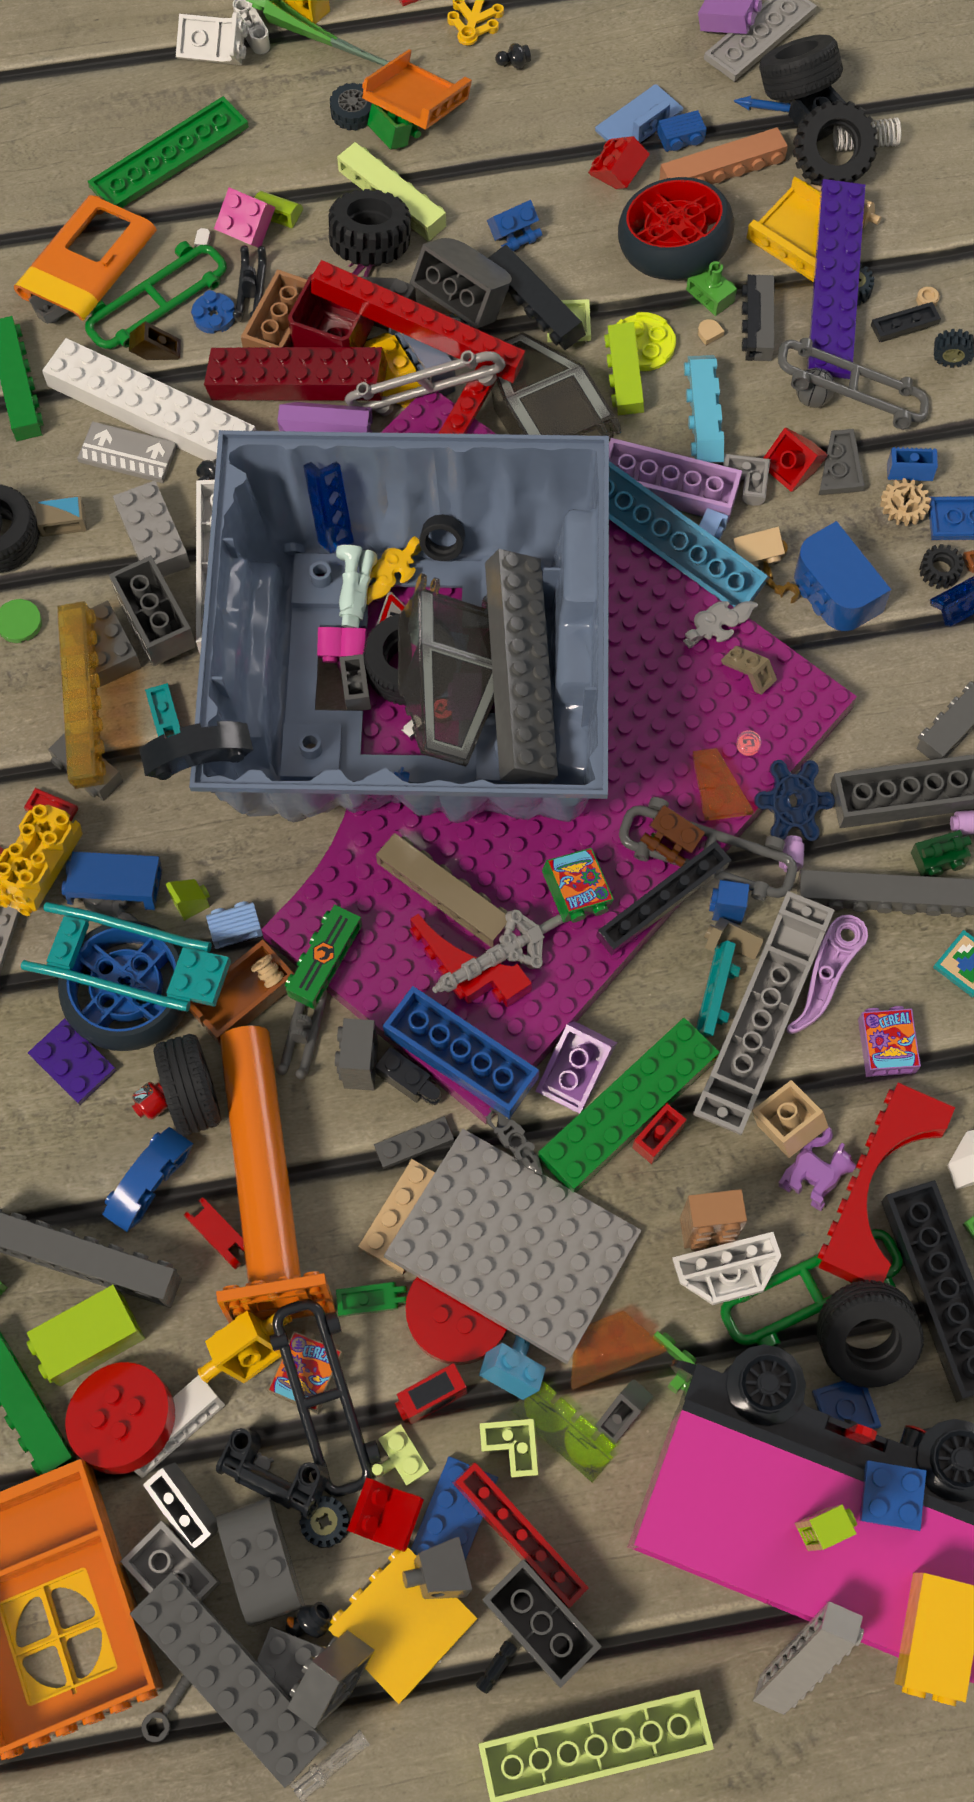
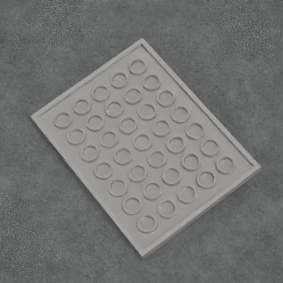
[384,1129,641,1364]

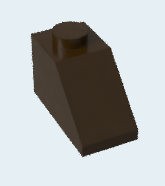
[129,321,181,360]

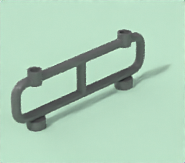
[778,338,929,430]
[619,797,797,901]

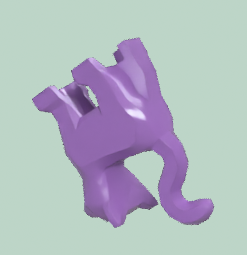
[779,1125,856,1211]

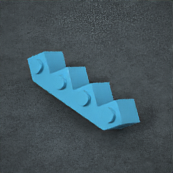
[684,355,724,462]

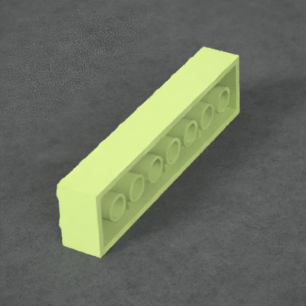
[478,1689,714,1802]

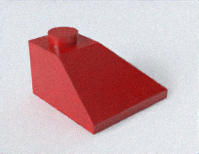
[763,427,828,492]

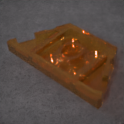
[571,1310,667,1390]

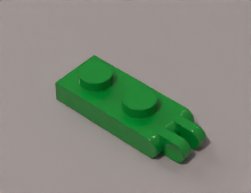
[336,1282,407,1317]

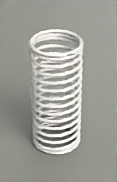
[833,117,901,152]

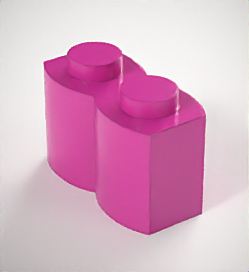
[317,627,367,663]

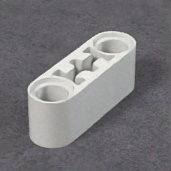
[233,0,270,54]

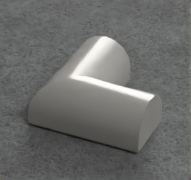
[723,454,770,506]

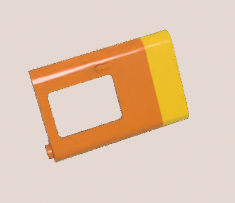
[14,195,157,321]

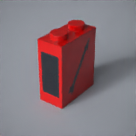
[395,1363,467,1424]

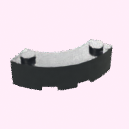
[139,721,253,780]

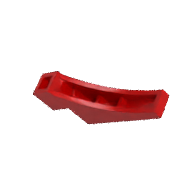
[409,913,532,1007]

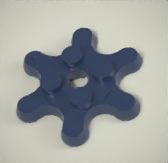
[754,760,835,841]

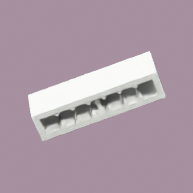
[134,1375,225,1478]

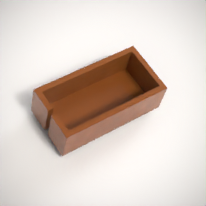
[189,939,294,1045]

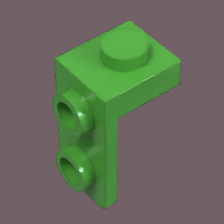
[652,1331,696,1394]

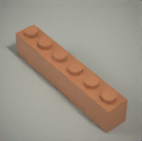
[659,127,788,184]

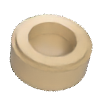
[916,287,939,306]

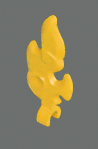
[367,536,422,605]

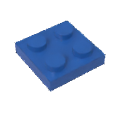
[860,1461,926,1531]

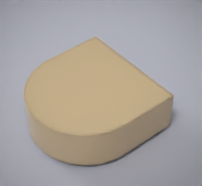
[698,319,724,345]

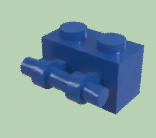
[486,200,543,252]

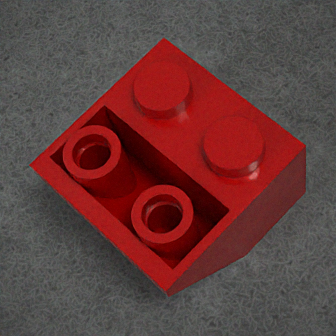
[588,136,650,189]

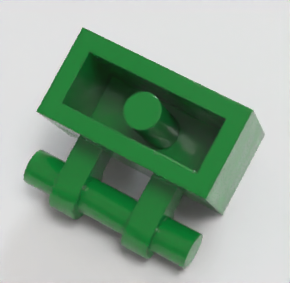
[367,103,421,150]

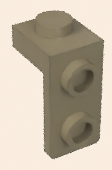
[704,917,764,959]

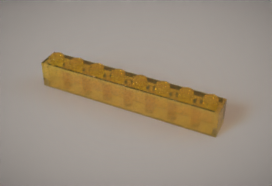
[57,601,106,789]

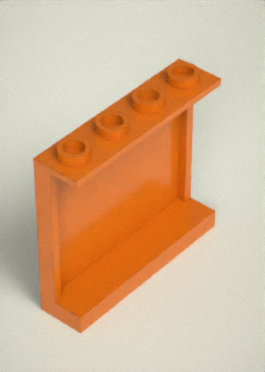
[362,49,472,130]

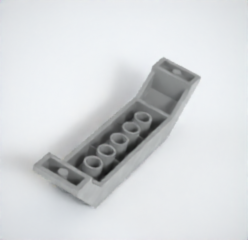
[693,891,834,1135]

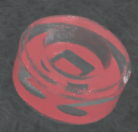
[736,730,761,756]

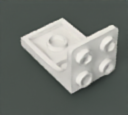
[176,12,248,65]

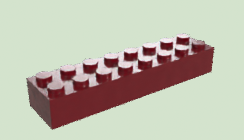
[204,347,388,401]

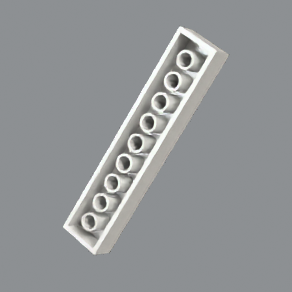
[42,338,256,461]

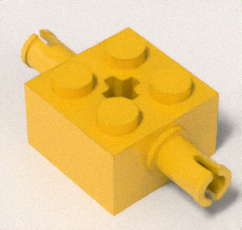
[197,1311,292,1383]

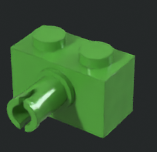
[686,261,737,316]

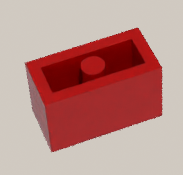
[632,1103,687,1164]

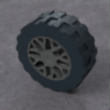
[330,83,372,131]

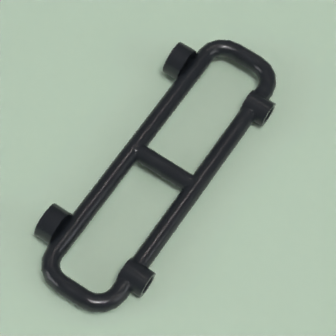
[269,1299,382,1497]

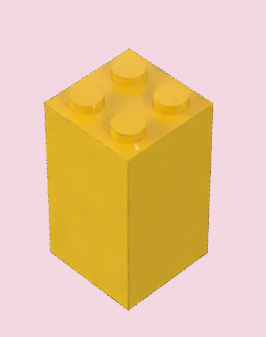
[894,1573,974,1707]

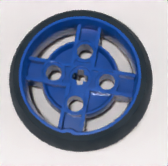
[58,921,186,1051]

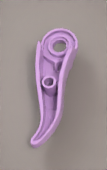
[786,915,868,1034]

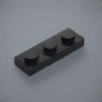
[871,302,941,342]

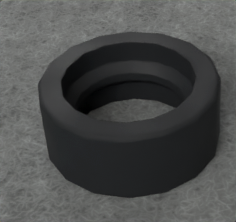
[419,514,466,561]

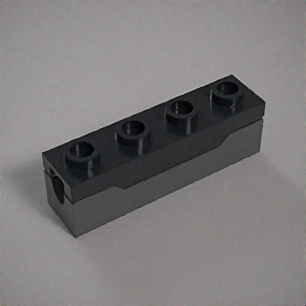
[741,274,774,361]

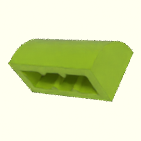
[254,191,303,229]

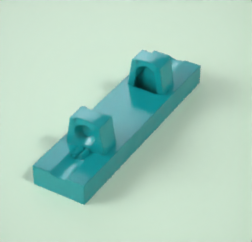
[696,940,741,1038]

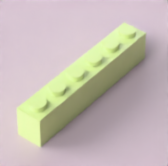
[337,142,446,242]

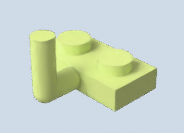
[372,1424,430,1486]

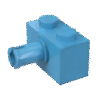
[479,1335,546,1400]

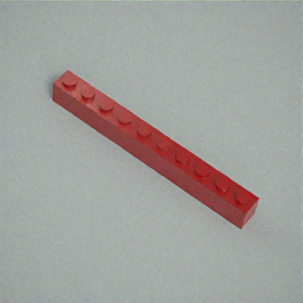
[311,260,525,383]

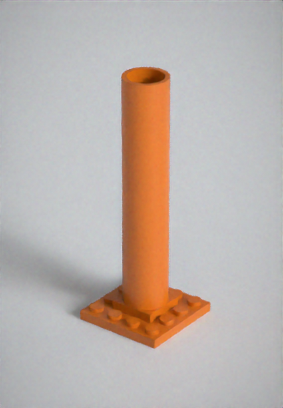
[216,1026,336,1323]

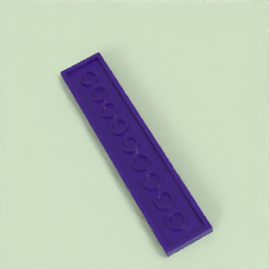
[807,179,866,379]

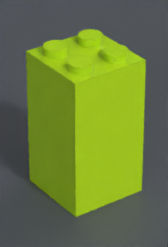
[26,1285,145,1387]

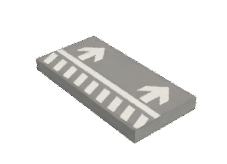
[77,421,177,483]

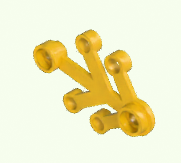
[447,0,504,46]

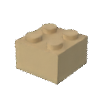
[752,1080,829,1158]

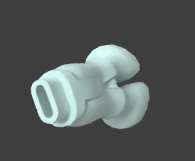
[336,545,377,628]

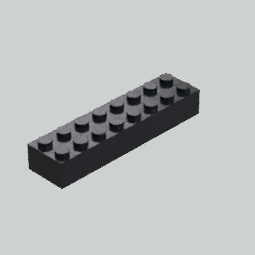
[881,1180,974,1403]

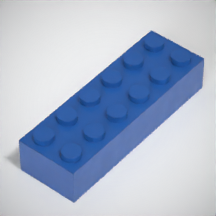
[383,986,539,1119]

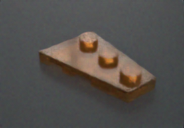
[692,748,754,821]

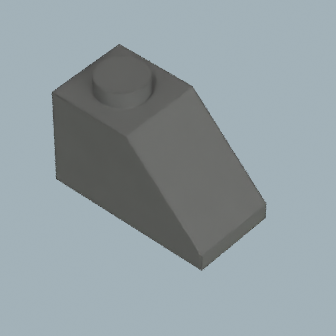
[594,1379,654,1445]

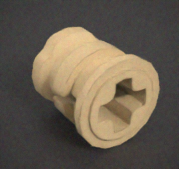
[251,954,284,988]

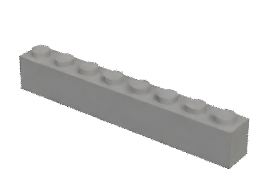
[753,1601,864,1715]

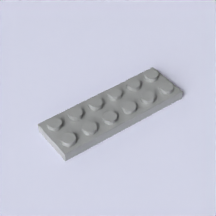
[704,0,817,82]

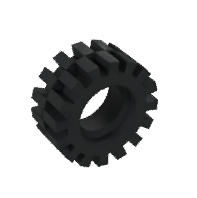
[919,544,964,589]

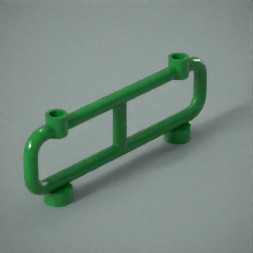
[85,241,227,349]
[720,1229,903,1347]

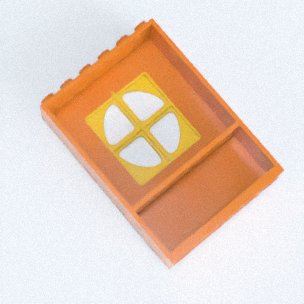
[0,1459,164,1761]

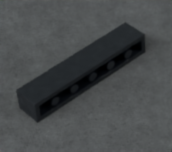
[488,244,586,350]
[596,841,731,956]

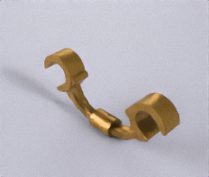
[762,540,800,604]

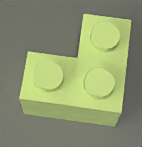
[480,1419,540,1478]

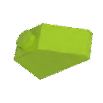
[165,879,210,921]

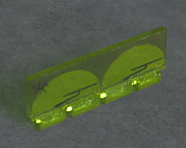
[511,1381,616,1482]

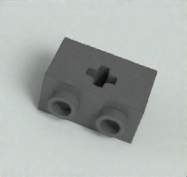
[340,654,371,711]

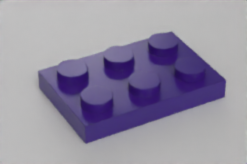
[28,1018,117,1105]

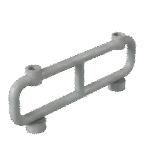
[345,350,506,416]

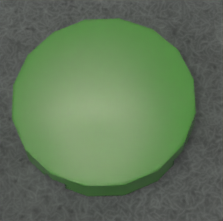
[0,599,42,643]

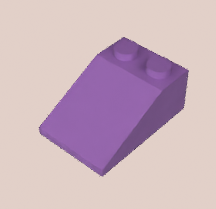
[536,1021,617,1114]

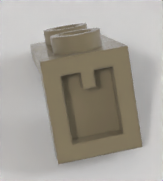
[721,646,777,695]

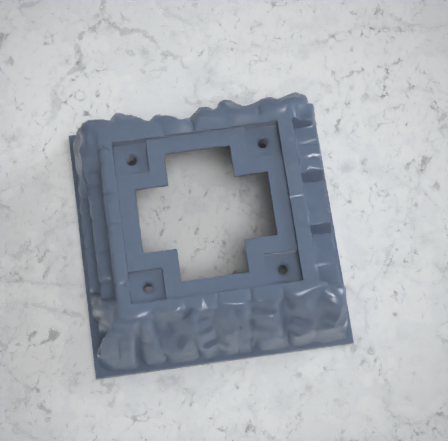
[189,430,609,823]

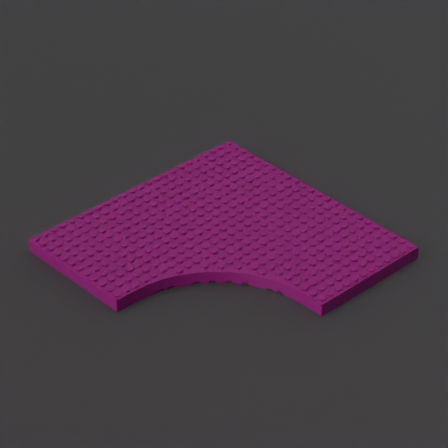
[261,391,857,1125]

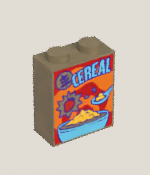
[267,1330,344,1414]

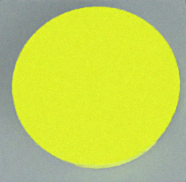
[616,312,676,371]

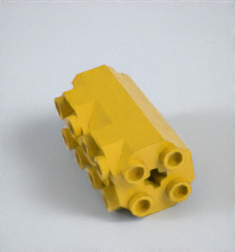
[0,804,83,916]

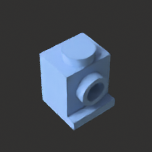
[699,508,728,540]

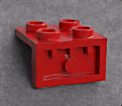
[347,1477,424,1552]

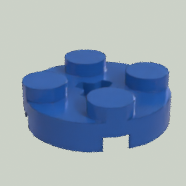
[191,290,235,334]

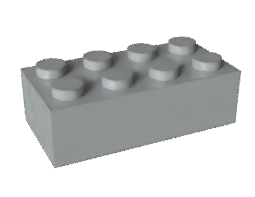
[113,481,190,577]

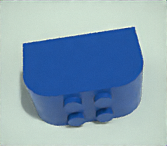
[794,521,891,631]

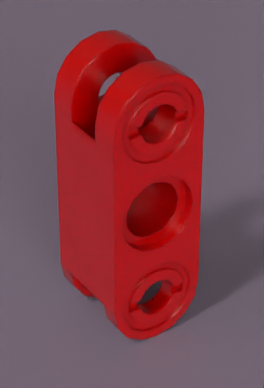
[183,1197,245,1270]

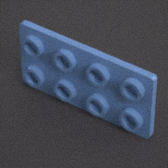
[595,84,683,143]

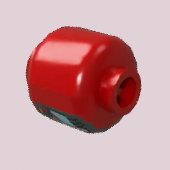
[132,1082,168,1119]

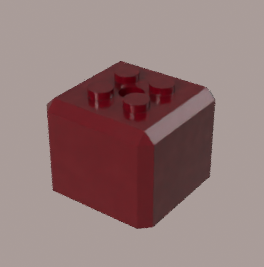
[288,274,374,347]

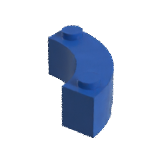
[102,1127,194,1232]

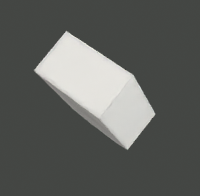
[194,228,211,247]

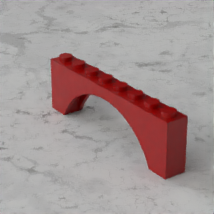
[817,1083,956,1283]

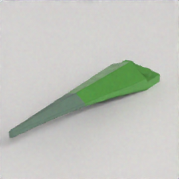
[246,0,390,66]

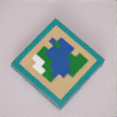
[933,930,974,998]

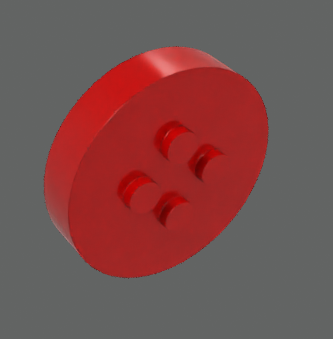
[406,1277,507,1365]
[65,1362,175,1474]

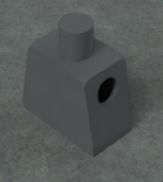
[402,1537,472,1599]

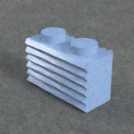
[206,901,263,949]

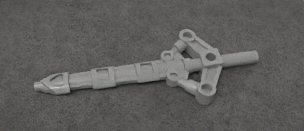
[432,910,563,993]

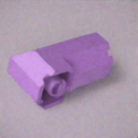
[277,402,373,433]

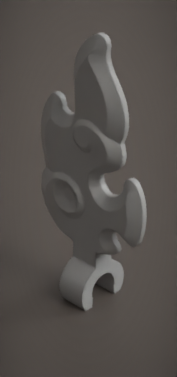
[683,601,758,648]

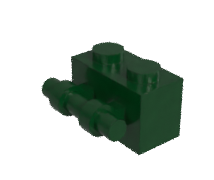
[911,830,972,877]

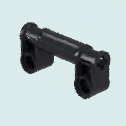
[216,1428,329,1519]

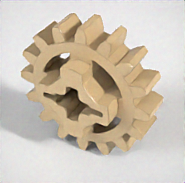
[880,478,931,526]

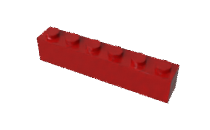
[452,1462,589,1608]

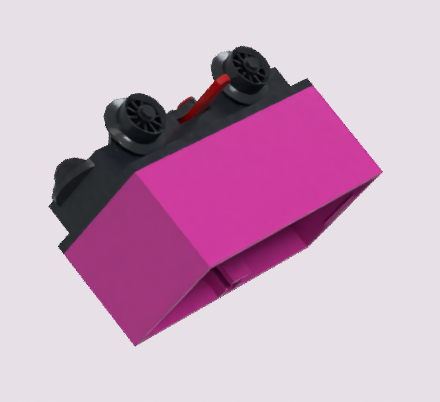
[627,1345,974,1683]

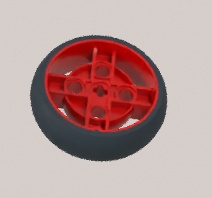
[618,177,735,280]

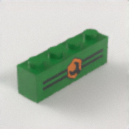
[285,904,362,1010]

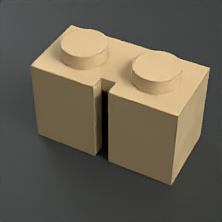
[733,526,785,568]

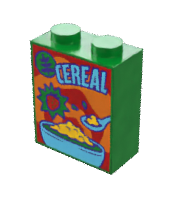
[542,848,614,923]

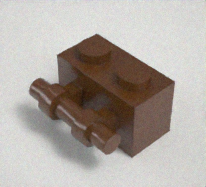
[640,805,705,867]

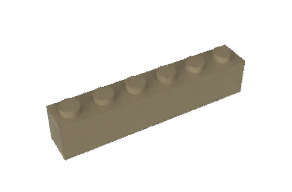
[376,833,508,948]

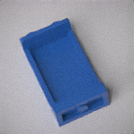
[61,852,162,910]

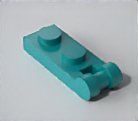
[145,683,180,738]

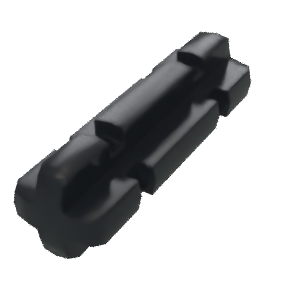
[476,1640,517,1694]

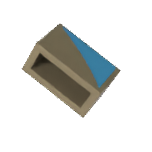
[35,496,87,537]

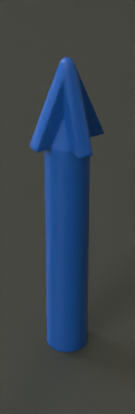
[734,95,791,112]

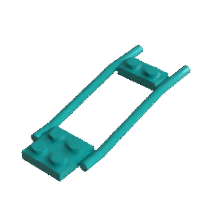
[21,902,231,1012]

